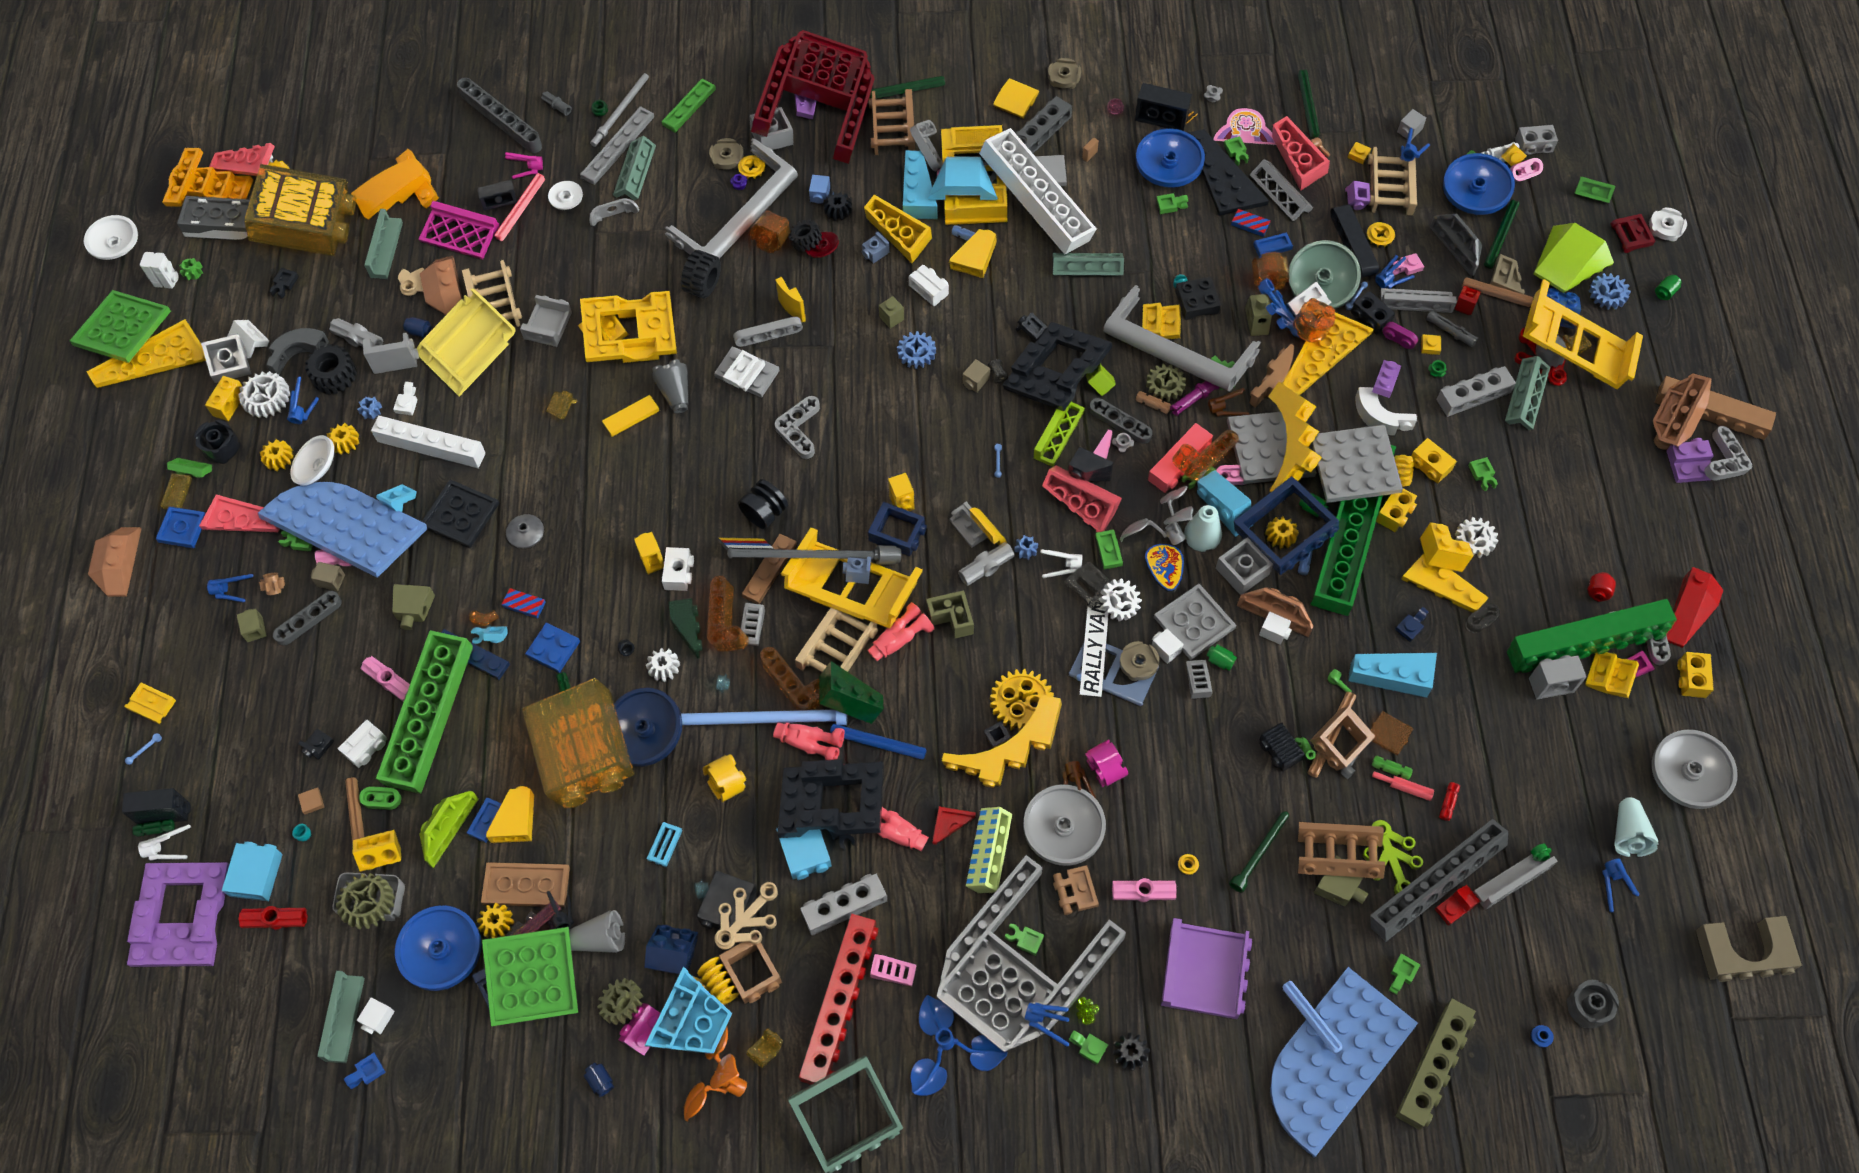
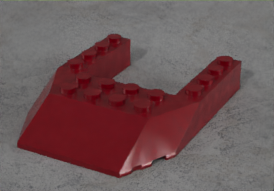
[751,30,875,164]

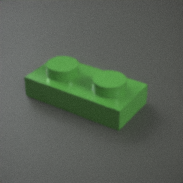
[1575,176,1615,203]
[167,458,212,477]
[1095,530,1123,569]

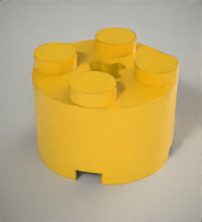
[703,754,746,803]

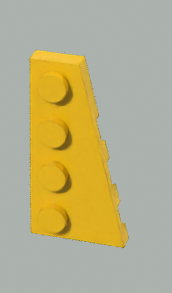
[1401,554,1488,614]

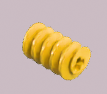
[697,957,739,1005]

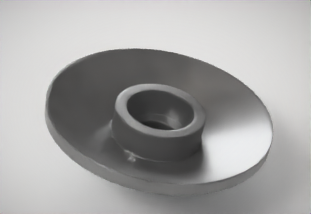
[506,514,544,549]

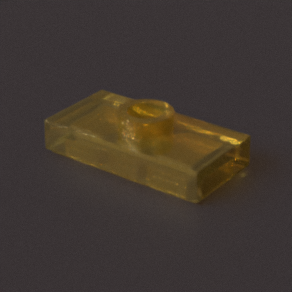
[160,473,192,509]

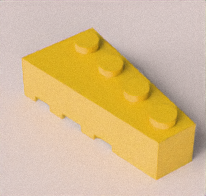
[864,195,932,263]

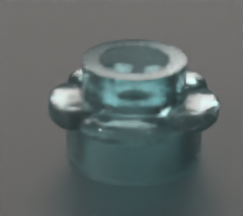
[716,674,730,693]
[694,879,709,899]

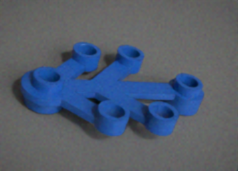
[1258,278,1306,338]

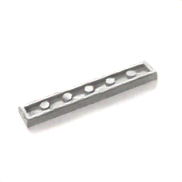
[580,106,654,185]

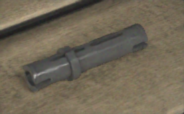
[1426,310,1478,347]

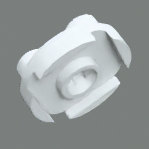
[1649,208,1687,241]

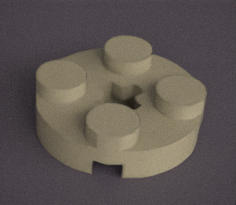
[1048,58,1081,89]
[709,138,744,169]
[1119,641,1159,681]

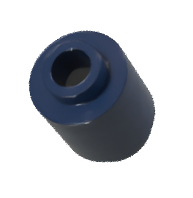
[403,317,432,338]
[584,1063,614,1097]

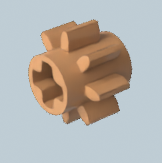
[259,573,285,595]

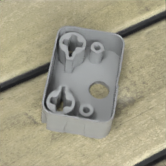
[333,873,405,921]

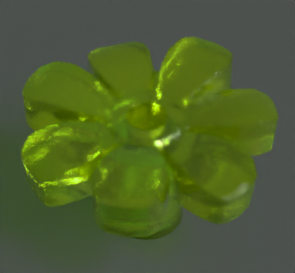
[1076,997,1099,1025]

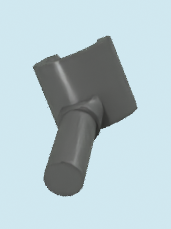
[1340,755,1358,779]

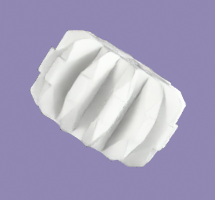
[646,648,680,682]

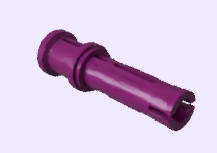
[1170,380,1220,416]

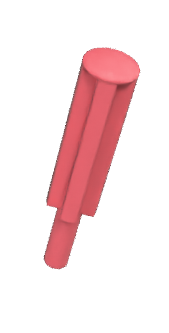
[1372,771,1434,801]

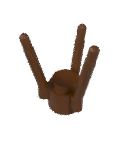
[1208,388,1249,417]
[1062,761,1096,799]

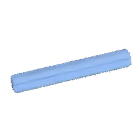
[1283,981,1342,1054]

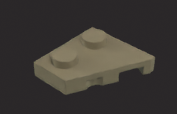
[1490,254,1525,294]

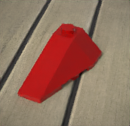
[1666,567,1723,648]

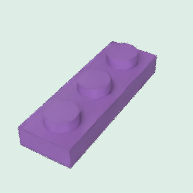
[1372,360,1401,398]

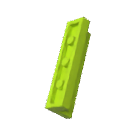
[1034,401,1085,467]

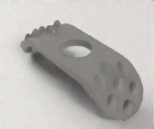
[589,198,639,226]

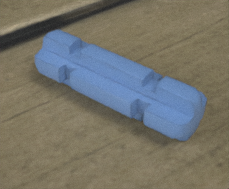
[952,225,975,241]
[1298,539,1312,575]

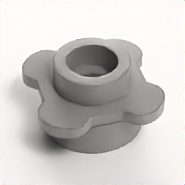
[1204,85,1223,102]
[1112,433,1134,452]

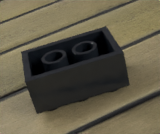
[1135,83,1192,131]

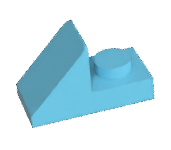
[376,484,417,512]

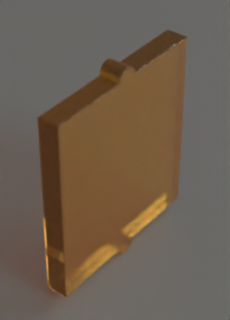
[1371,711,1414,755]

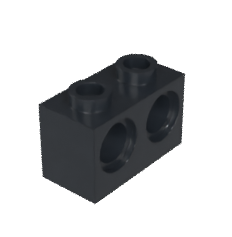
[1351,291,1395,335]

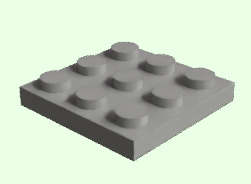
[1154,584,1237,660]

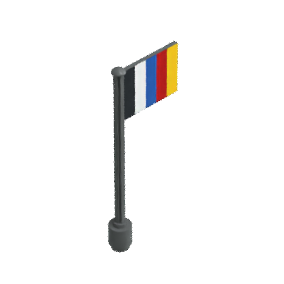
[719,538,901,565]

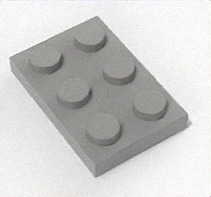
[714,346,780,398]

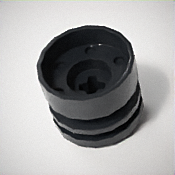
[738,479,788,530]

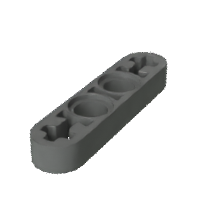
[1089,398,1152,444]
[273,591,342,646]

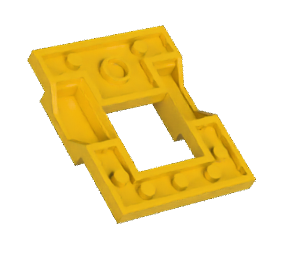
[580,291,677,363]

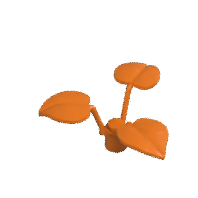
[684,1026,747,1122]

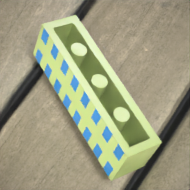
[966,807,1012,893]

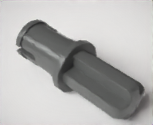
[541,91,572,116]

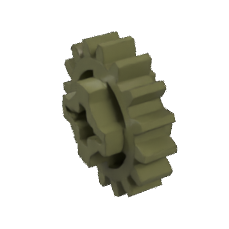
[1146,364,1186,401]
[597,978,643,1025]

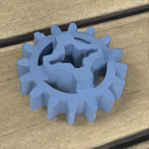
[1589,273,1631,310]
[897,331,936,369]

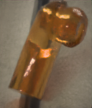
[469,610,499,626]

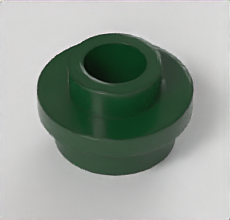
[591,100,608,116]

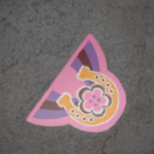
[1214,108,1276,145]

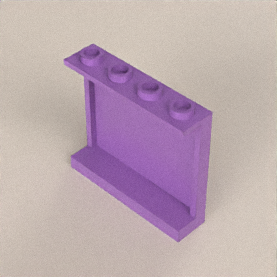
[1161,918,1252,1019]

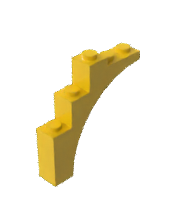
[1268,382,1322,492]
[942,694,1062,788]

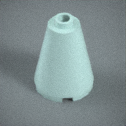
[1184,505,1222,552]
[1614,797,1659,857]

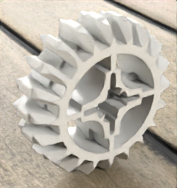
[238,371,290,418]

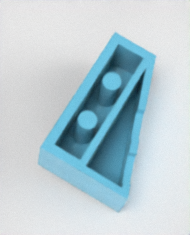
[1197,470,1253,537]

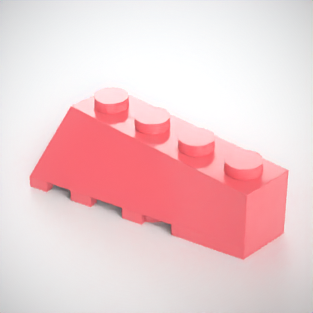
[1042,465,1122,532]

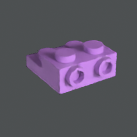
[1667,438,1713,483]

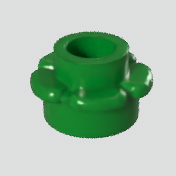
[1428,360,1447,377]
[1531,844,1552,862]

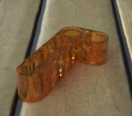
[1172,430,1239,481]
[707,575,749,651]
[760,647,821,710]

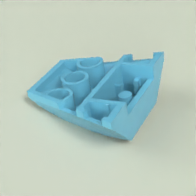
[928,157,998,200]
[645,967,732,1054]

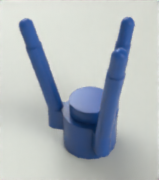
[1400,128,1430,162]
[1375,255,1415,289]
[287,377,319,424]
[207,574,254,602]
[1602,859,1639,912]
[1025,1003,1069,1046]

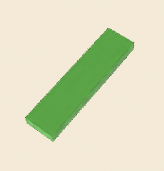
[662,79,716,133]

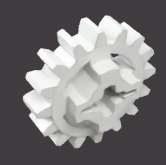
[1455,517,1498,558]
[1099,579,1142,621]

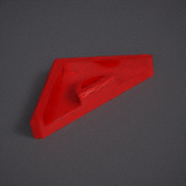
[932,807,976,845]

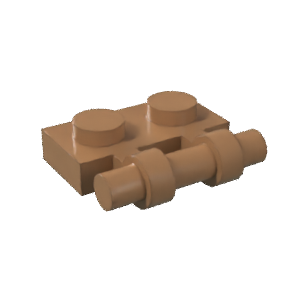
[1053,865,1099,915]

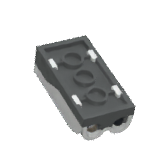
[177,196,256,240]

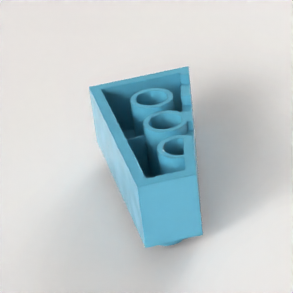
[903,150,938,219]
[1348,653,1437,697]

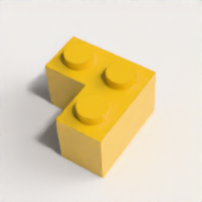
[1420,522,1473,572]

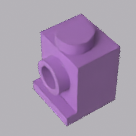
[1345,181,1371,210]

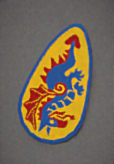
[1145,544,1184,592]

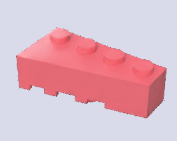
[1272,116,1330,191]

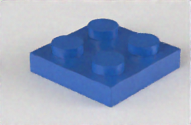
[156,507,206,548]
[525,623,580,673]

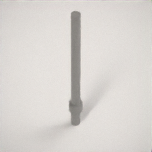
[590,73,649,147]

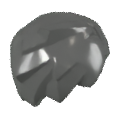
[1535,335,1566,367]

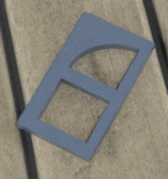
[1068,643,1159,706]

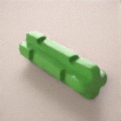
[1372,756,1413,780]

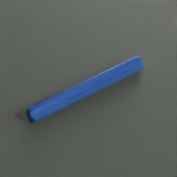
[830,724,926,759]

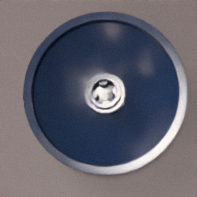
[604,688,682,766]

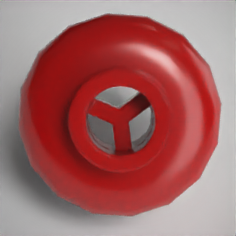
[1587,572,1616,602]

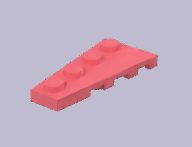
[209,143,275,177]
[199,495,280,532]

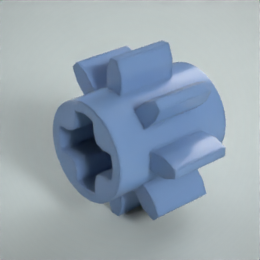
[357,397,382,419]
[1014,535,1038,560]

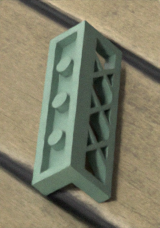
[613,135,656,201]
[364,209,403,279]
[1053,253,1124,275]
[1505,356,1550,430]
[317,971,365,1063]

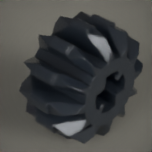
[823,191,852,221]
[1113,1033,1150,1071]

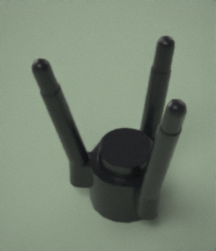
[534,891,574,930]

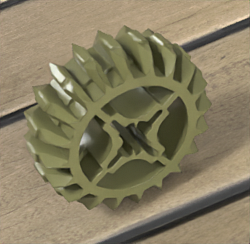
[335,873,395,930]

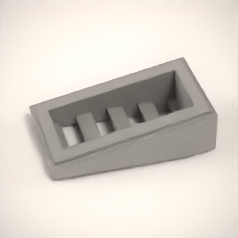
[739,603,765,646]
[1186,660,1212,699]

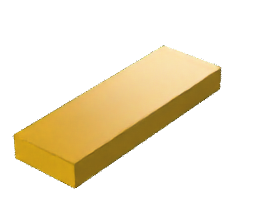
[602,395,659,437]

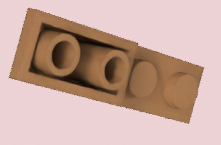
[1250,344,1294,407]

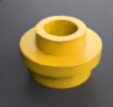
[1178,854,1199,875]

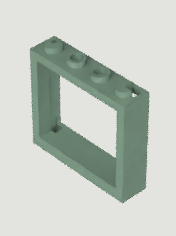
[787,1055,903,1173]

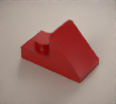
[1454,286,1481,315]
[1435,885,1481,926]

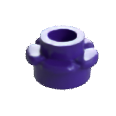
[730,174,747,190]

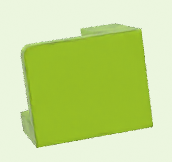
[1086,364,1116,396]

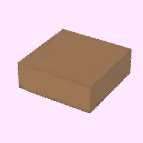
[1082,138,1099,162]
[298,787,324,814]

